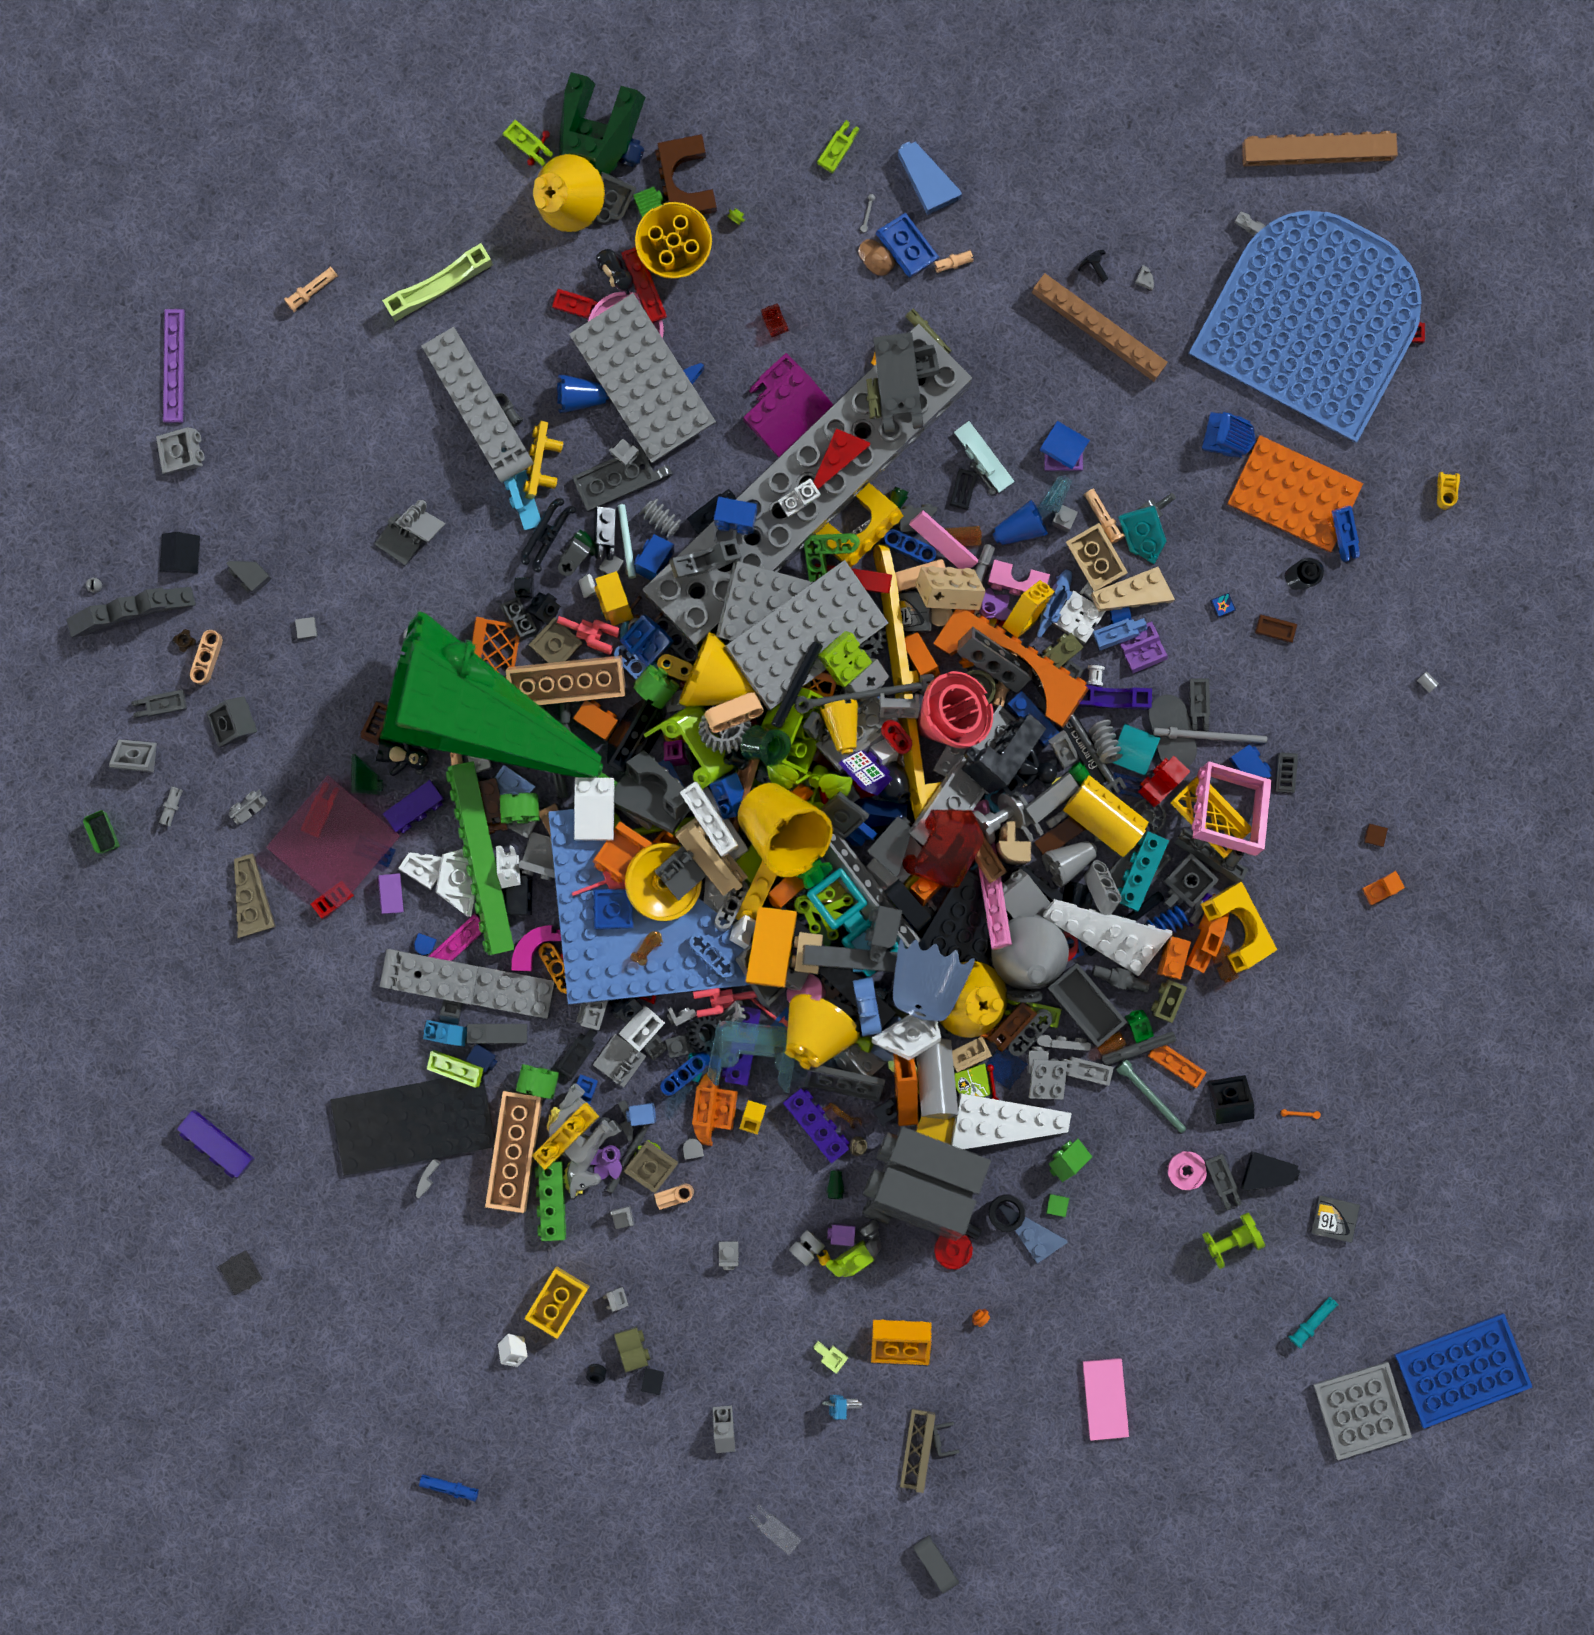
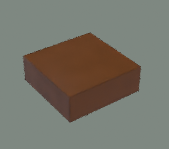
[1364,824,1388,847]

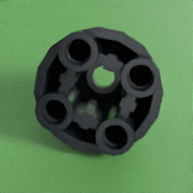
[878,761,911,804]

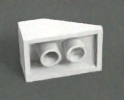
[574,778,615,841]

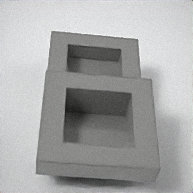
[416,1158,441,1199]

